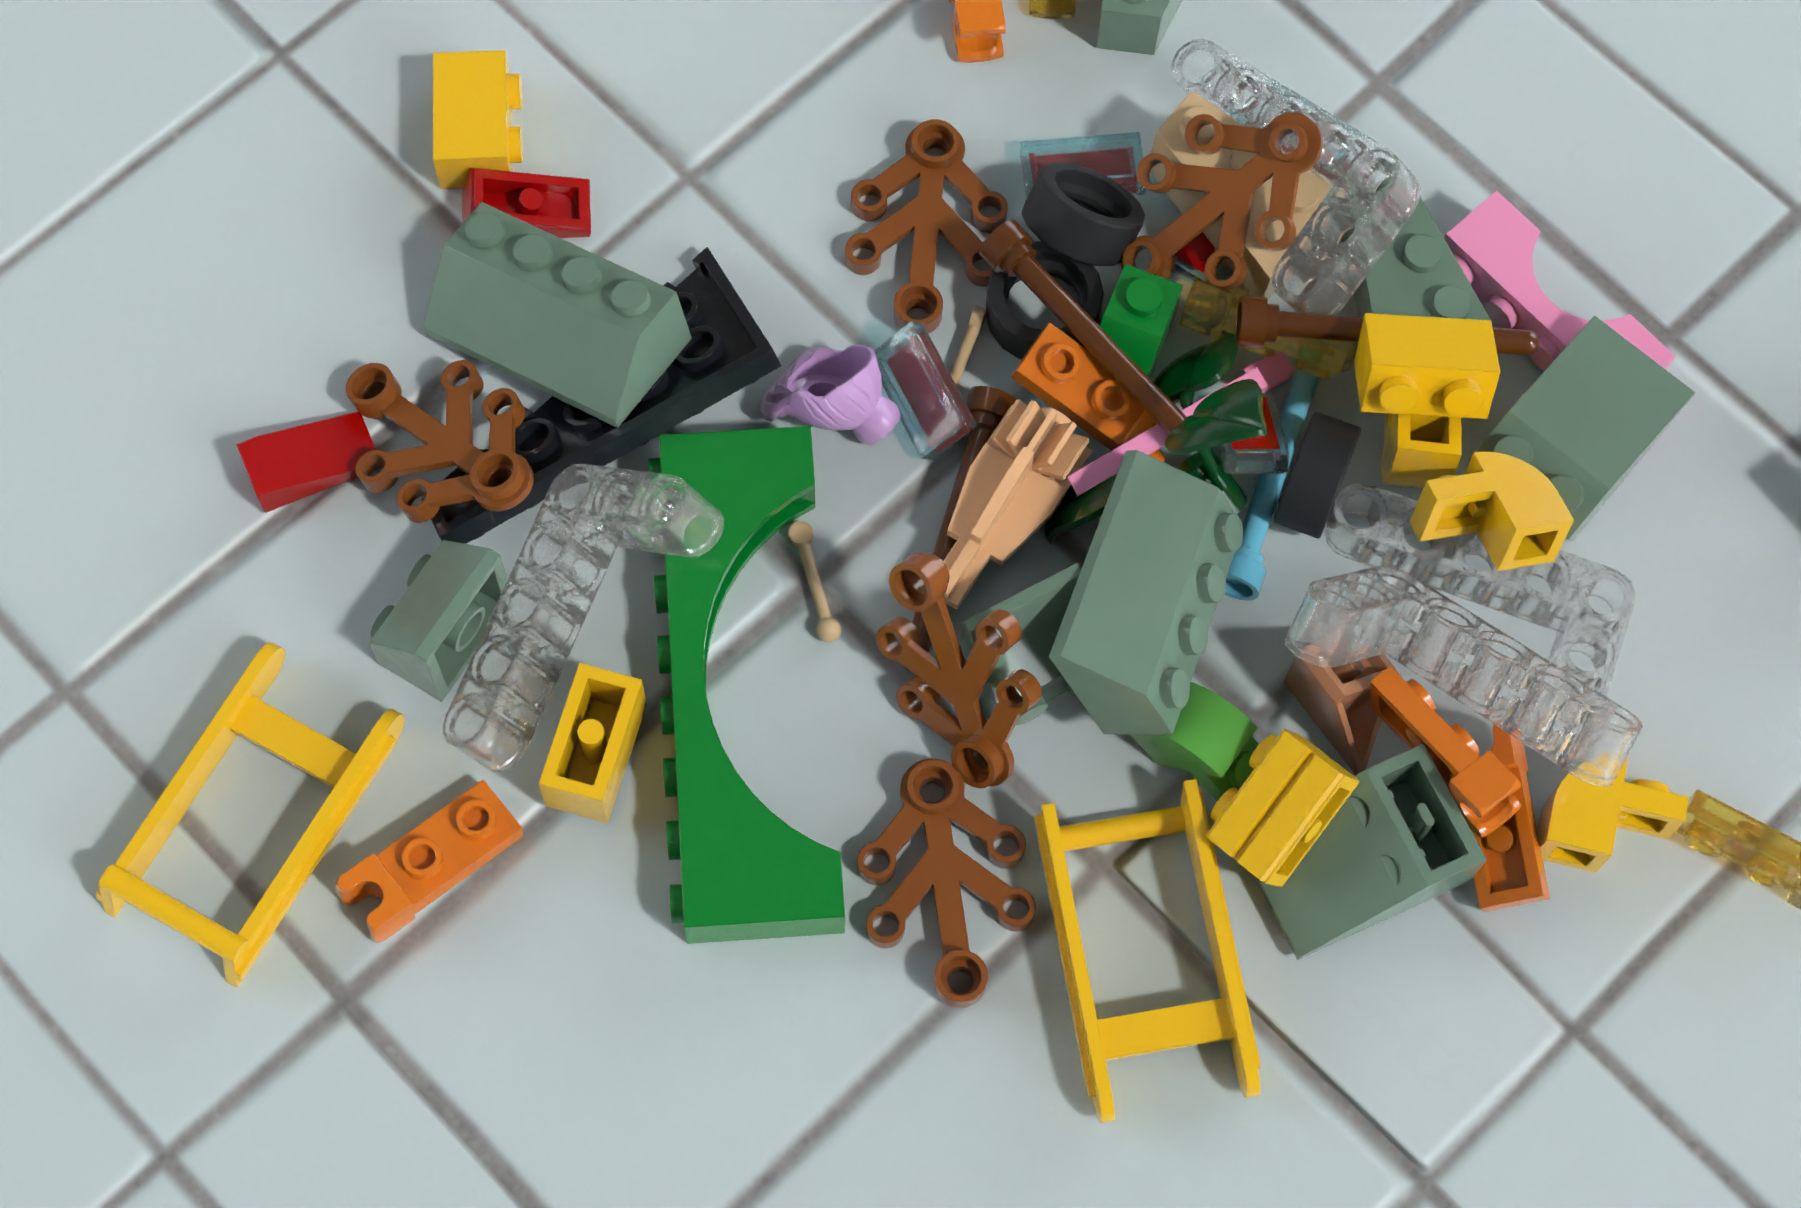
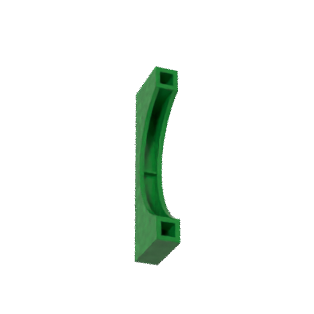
[648,426,845,944]

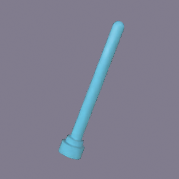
[1224,339,1330,600]

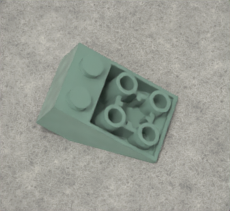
[1254,744,1487,960]

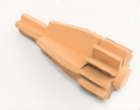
[943,399,1092,610]

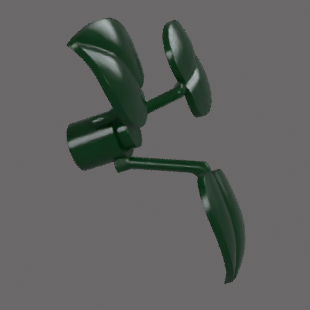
[1045,332,1267,544]

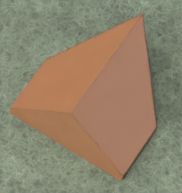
[1283,627,1402,775]

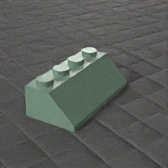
[423,202,692,428]
[1049,450,1243,735]

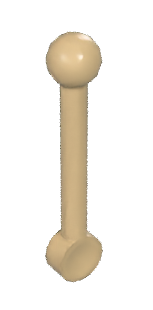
[935,305,987,409]
[788,521,841,642]

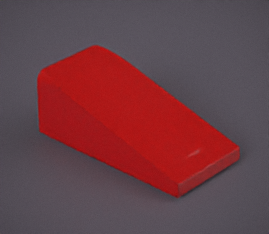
[462,168,591,238]
[236,412,382,513]

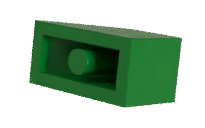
[1100,264,1183,378]

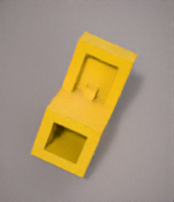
[1380,413,1462,488]
[1409,452,1574,571]
[1537,755,1689,873]

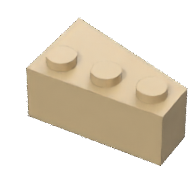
[1150,90,1341,300]

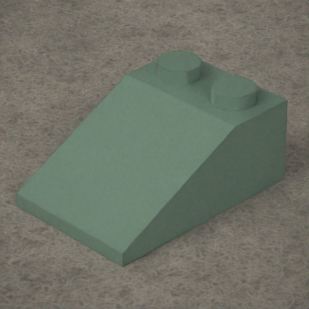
[1469,315,1695,541]

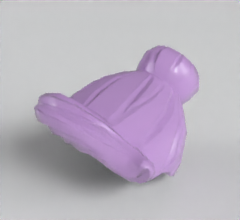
[760,344,901,445]

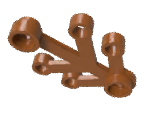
[1121,112,1323,290]
[845,119,1008,336]
[346,360,534,523]
[876,553,1042,788]
[857,758,1036,1008]

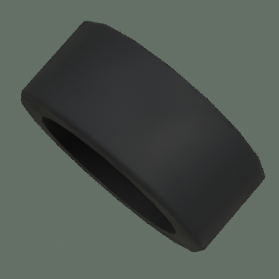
[1021,162,1145,266]
[985,241,1104,360]
[1273,411,1361,539]

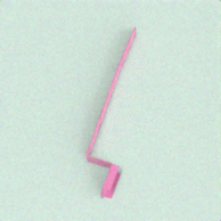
[1067,350,1294,496]

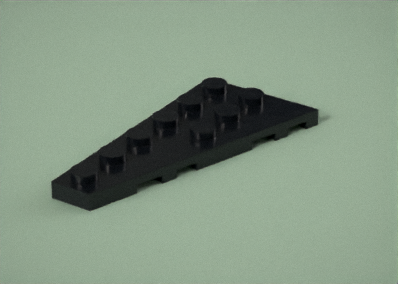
[422,247,781,544]

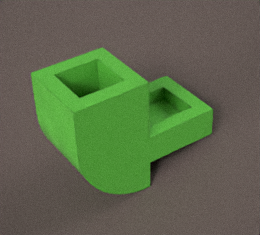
[1131,682,1259,801]

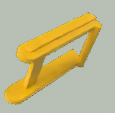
[96,642,405,988]
[1034,779,1261,1123]

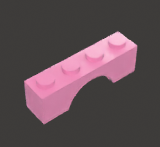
[1444,191,1676,371]

